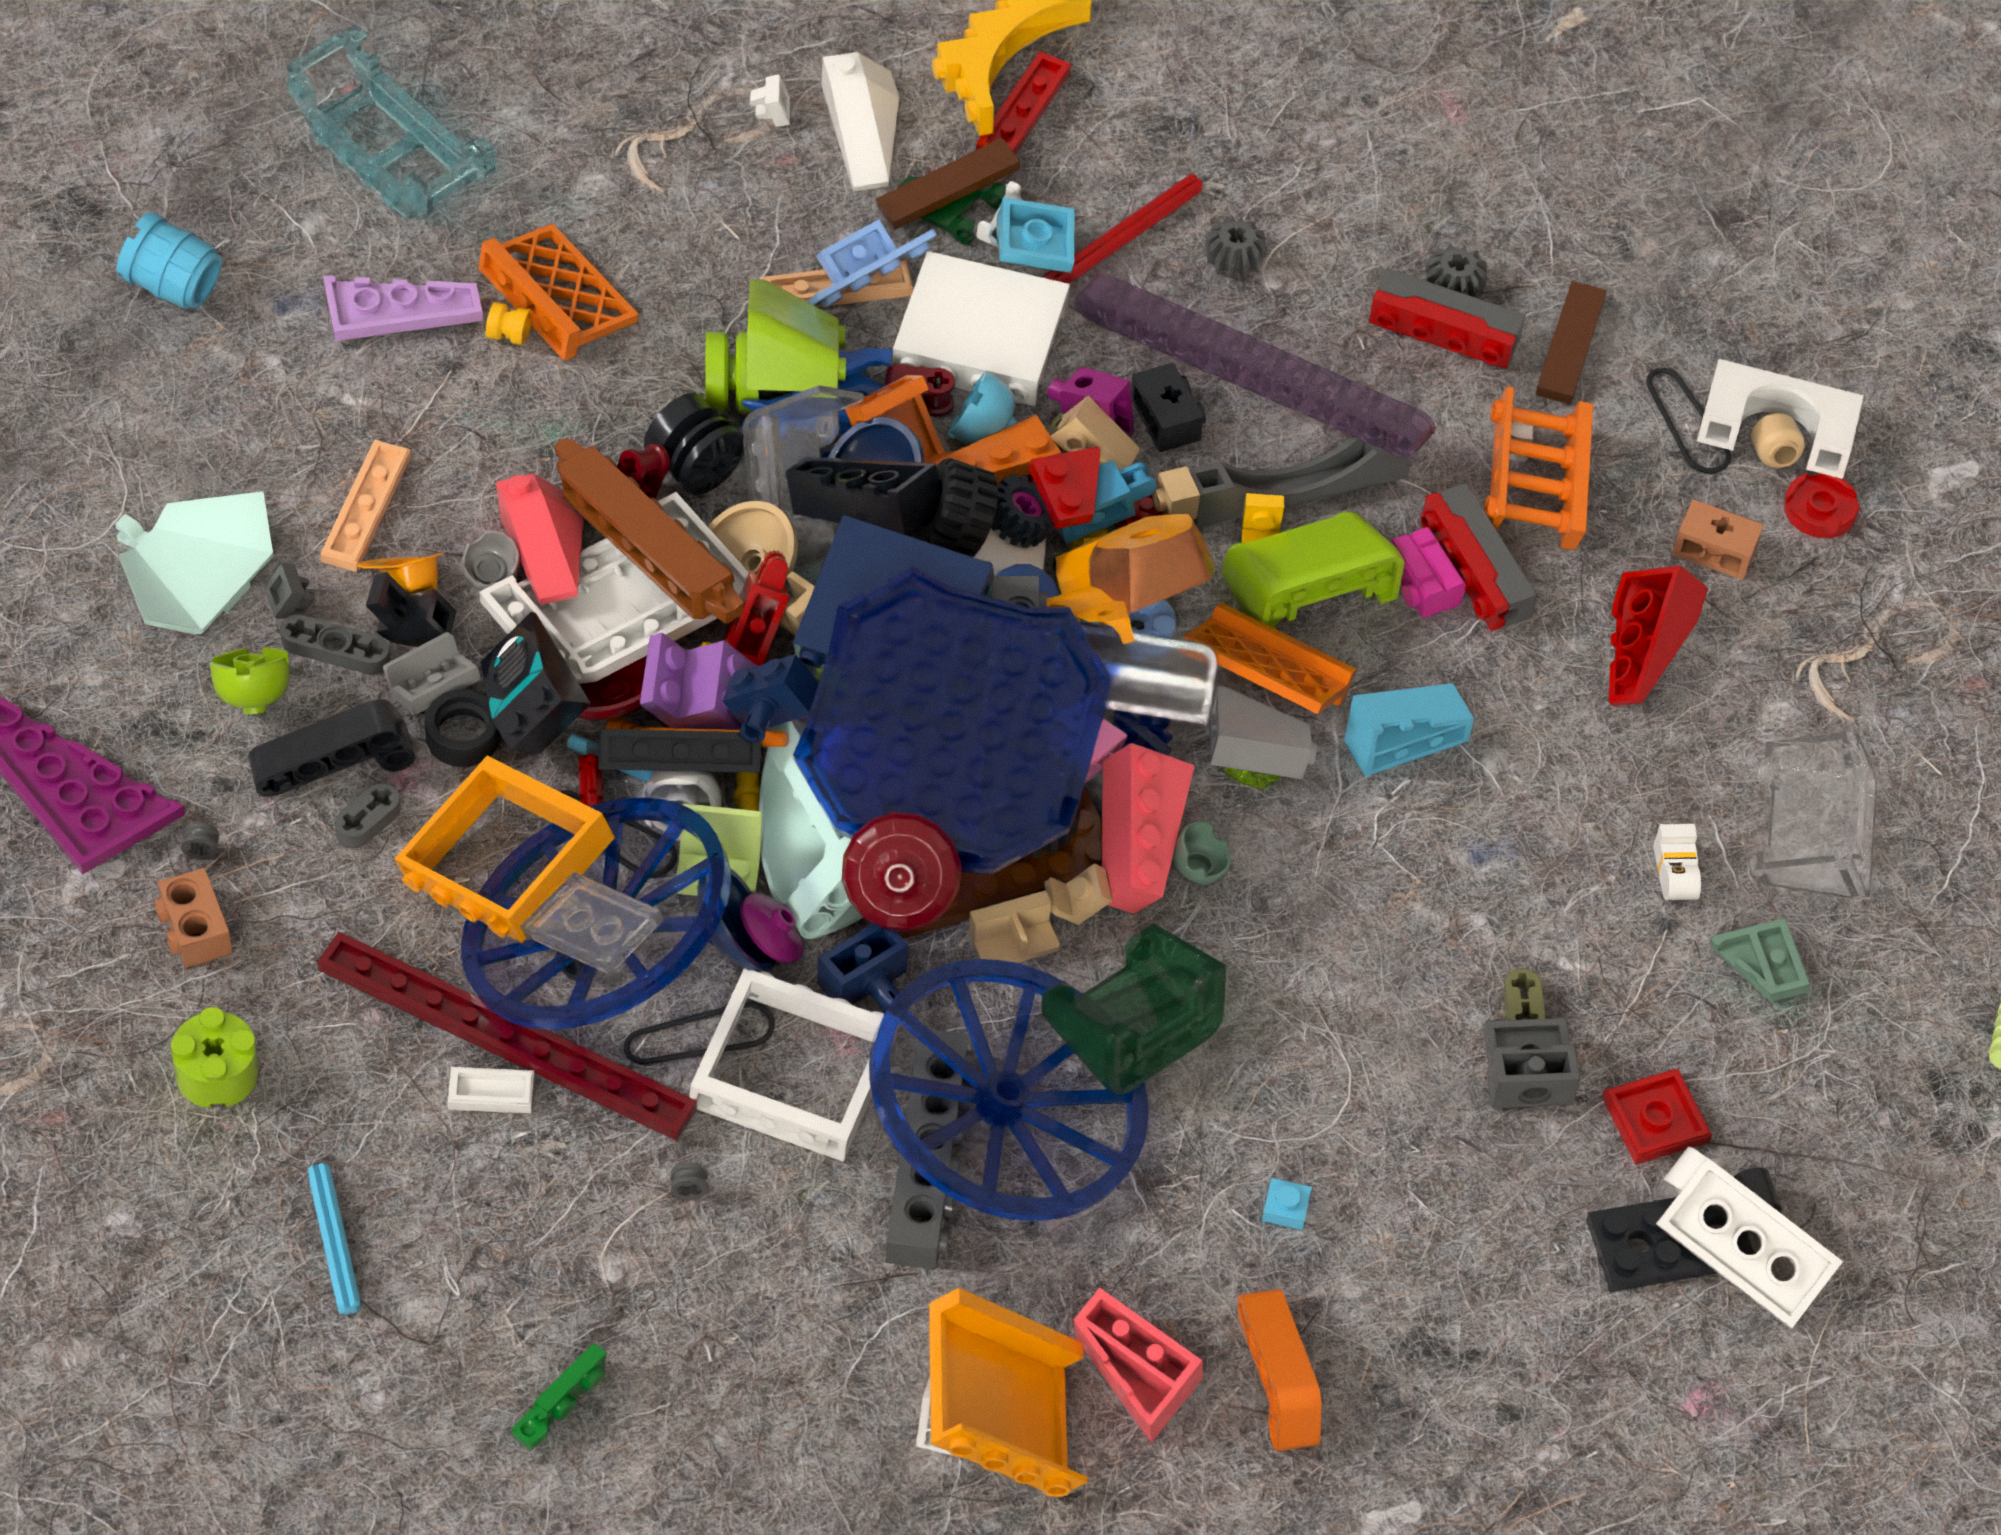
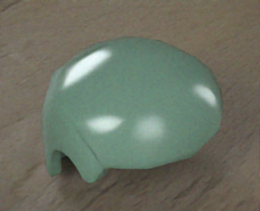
[1172,820,1232,885]

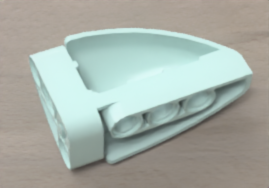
[759,720,884,939]

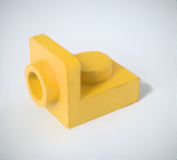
[1241,493,1284,543]

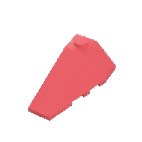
[496,473,584,605]

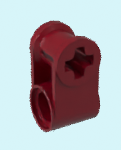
[884,364,955,417]
[617,443,670,500]

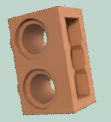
[153,868,232,968]

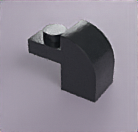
[366,572,457,647]

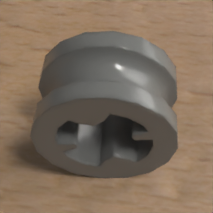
[181,822,219,859]
[671,1163,708,1200]

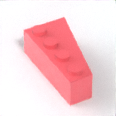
[1102,743,1195,914]

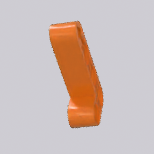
[1237,1288,1322,1452]

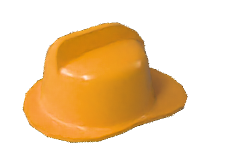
[356,552,444,595]

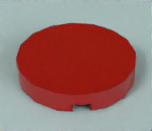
[1784,473,1860,538]

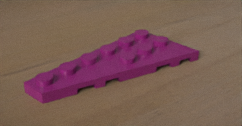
[0,696,185,875]

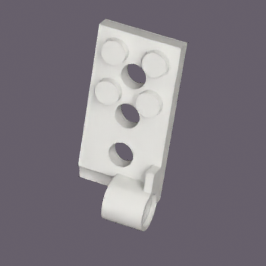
[1656,1146,1843,1329]

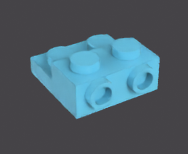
[996,197,1074,273]

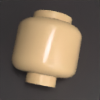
[1751,413,1805,468]

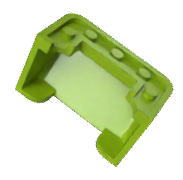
[746,279,846,393]
[1221,511,1405,629]

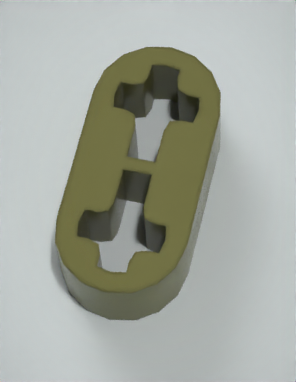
[1503,968,1545,1020]

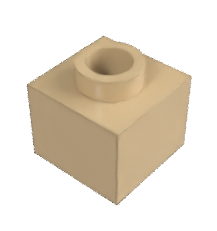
[1152,466,1200,520]

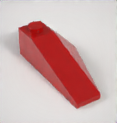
[1608,565,1708,706]

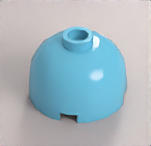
[947,371,1017,446]

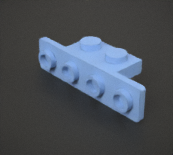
[808,219,937,309]

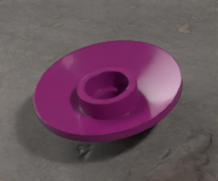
[740,893,804,964]

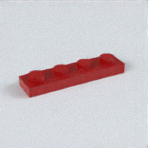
[976,51,1071,154]

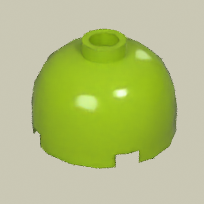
[210,647,290,714]

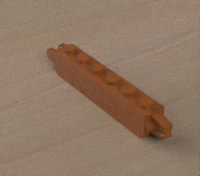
[554,438,745,624]

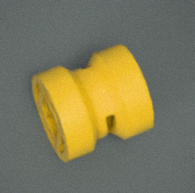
[486,302,532,346]

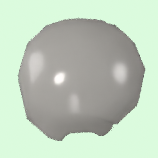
[461,530,521,591]

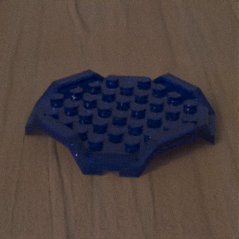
[793,566,1112,874]

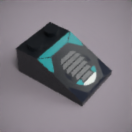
[480,612,591,754]

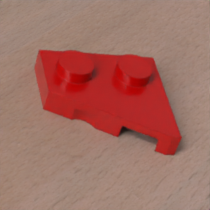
[1028,446,1101,529]

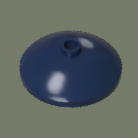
[828,417,925,463]
[697,861,776,972]

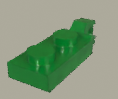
[511,1343,607,1451]

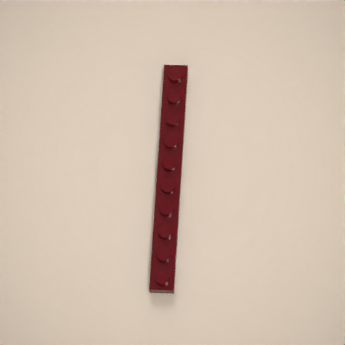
[317,932,697,1141]

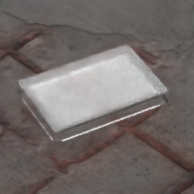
[520,872,664,975]

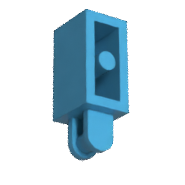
[1058,460,1157,544]

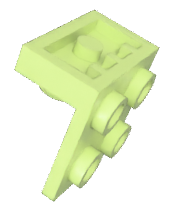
[675,804,763,896]

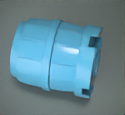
[116,212,222,309]

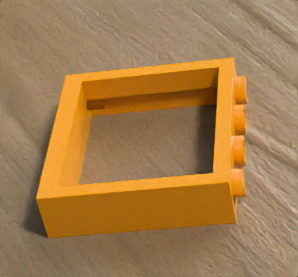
[394,756,615,943]

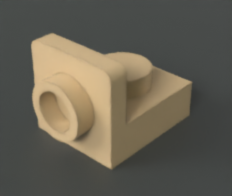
[1044,864,1113,925]

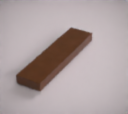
[876,138,1021,230]
[1535,281,1607,405]

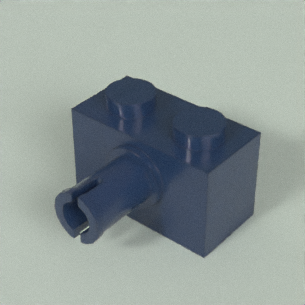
[722,654,822,743]
[817,924,910,1019]

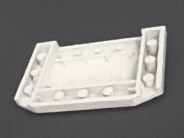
[479,492,749,684]

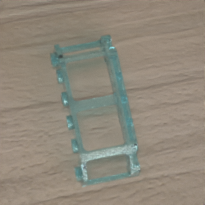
[287,24,496,219]

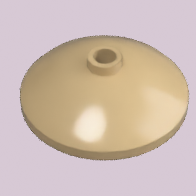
[708,501,798,584]

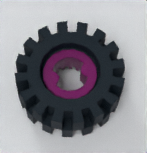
[991,474,1054,548]

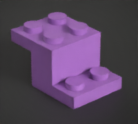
[640,632,757,730]

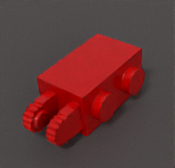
[723,550,790,666]

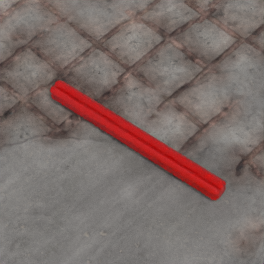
[1041,174,1203,284]

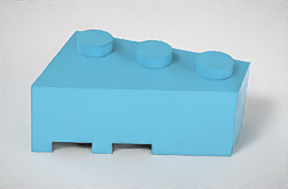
[1344,683,1474,777]

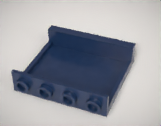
[793,515,994,706]

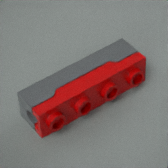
[1368,268,1526,369]
[1420,483,1537,632]

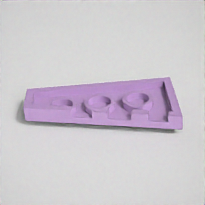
[323,275,483,341]

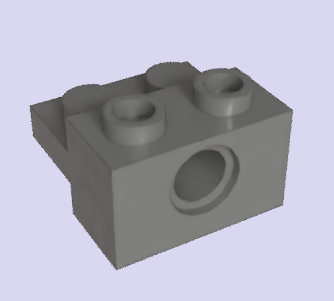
[1483,1018,1580,1108]

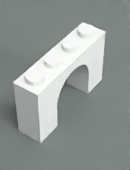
[1697,359,1864,479]

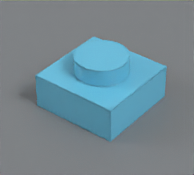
[1262,1178,1312,1230]

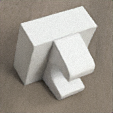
[750,75,790,127]

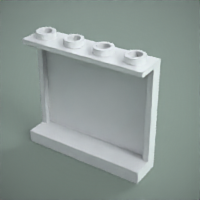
[892,251,1070,406]

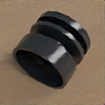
[643,393,746,495]

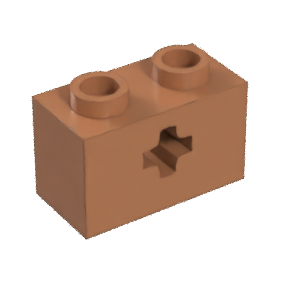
[1672,499,1764,580]

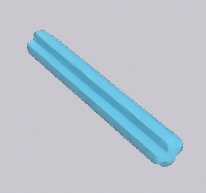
[308,1163,361,1315]

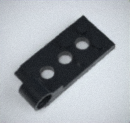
[1586,1167,1782,1292]

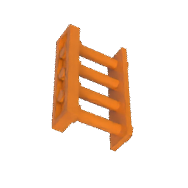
[1483,386,1593,551]

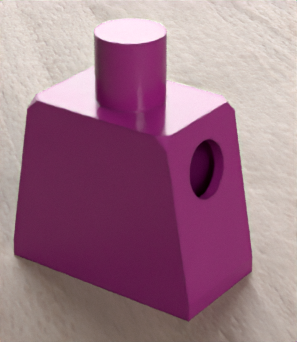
[1047,367,1134,437]

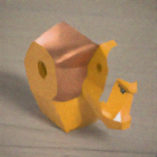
[1023,514,1215,658]

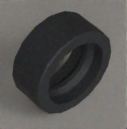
[425,690,500,767]

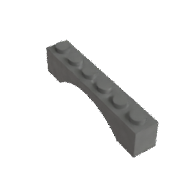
[1189,420,1412,528]

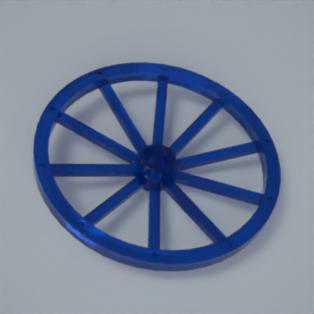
[461,797,731,1030]
[869,959,1149,1221]

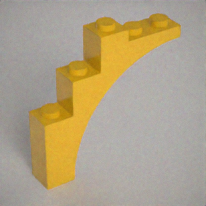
[932,0,1091,136]

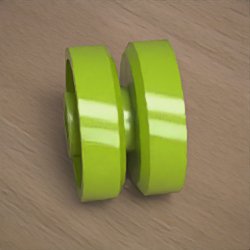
[705,331,759,414]

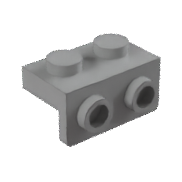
[383,632,482,715]

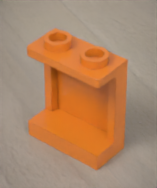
[844,375,953,463]

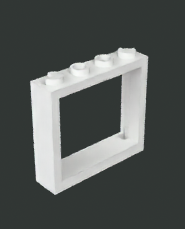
[689,969,898,1162]

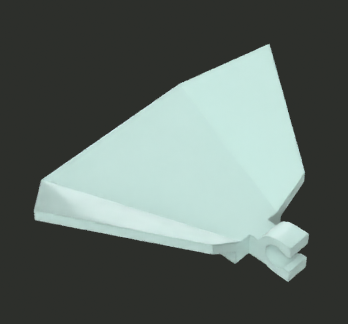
[115,491,273,635]

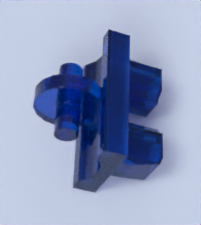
[1112,705,1173,756]

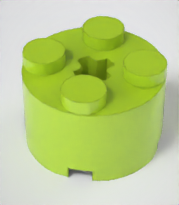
[170,1007,258,1108]

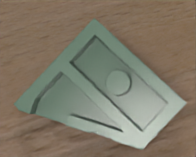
[1711,918,1810,1002]

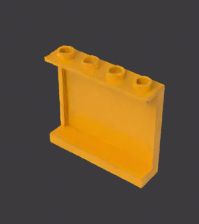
[929,1288,1088,1497]

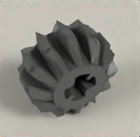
[1205,216,1267,278]
[1425,243,1487,298]

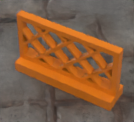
[478,223,639,361]
[1180,602,1357,714]

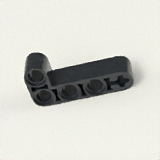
[248,699,416,797]

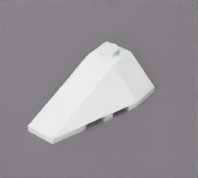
[822,52,899,192]

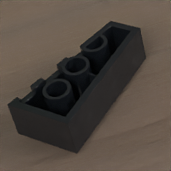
[785,457,941,535]

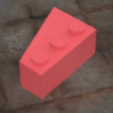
[1074,1288,1203,1443]

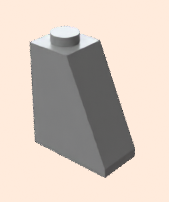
[1209,686,1317,779]

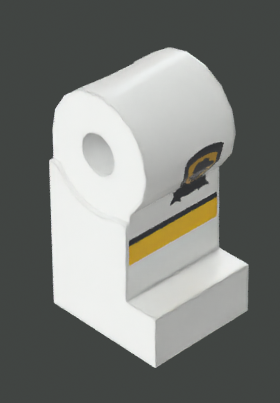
[1653,824,1701,900]

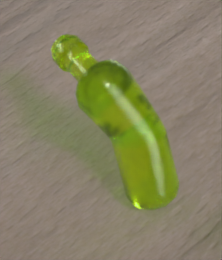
[1225,767,1280,790]

